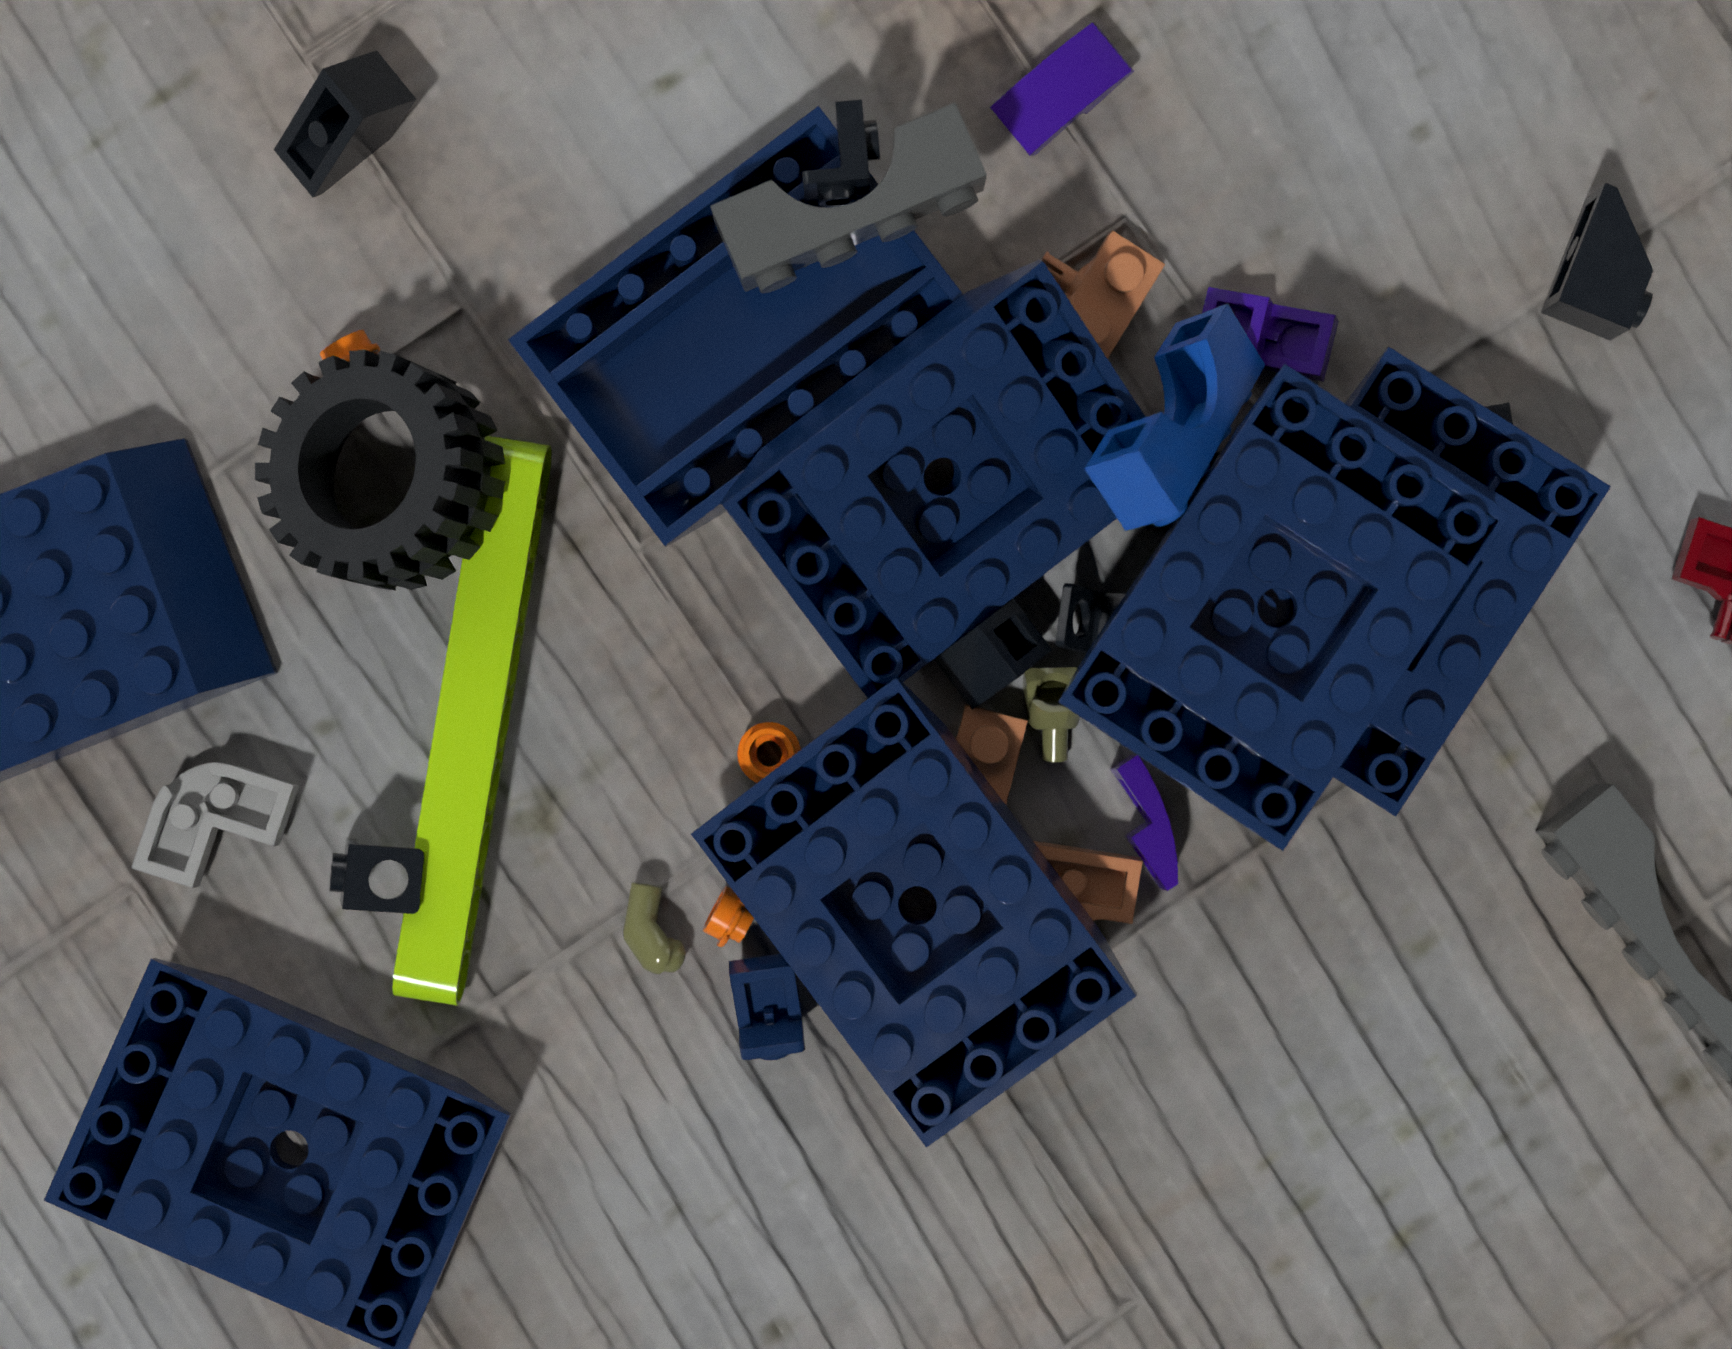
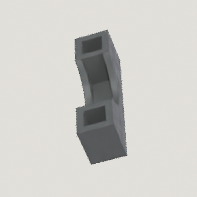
[710,102,987,294]

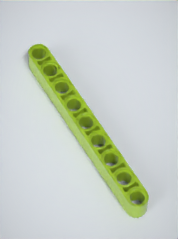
[392,436,552,1006]

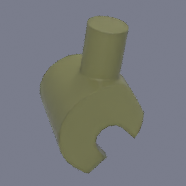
[1023,667,1080,763]

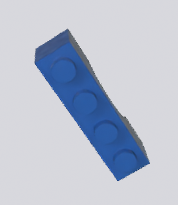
[1084,304,1265,531]

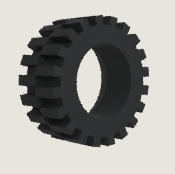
[255,350,505,591]

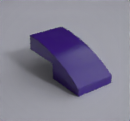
[990,22,1134,156]
[1202,287,1339,382]
[1110,755,1178,891]

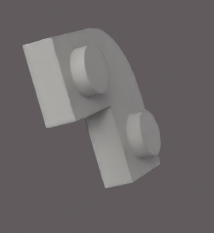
[131,763,299,888]

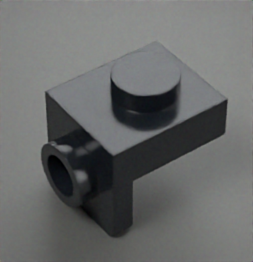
[802,99,880,207]

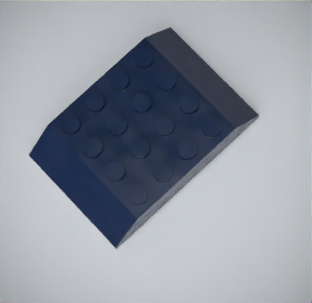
[508,106,963,547]
[0,438,278,782]

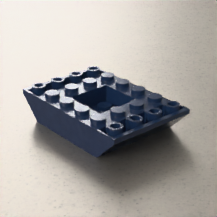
[720,260,1146,699]
[1257,347,1611,817]
[1058,364,1512,851]
[691,677,1137,1148]
[44,958,511,1349]

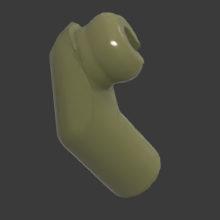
[623,882,685,974]

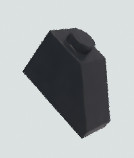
[274,50,416,198]
[1540,183,1653,341]

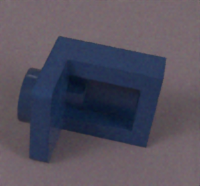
[729,954,805,1060]

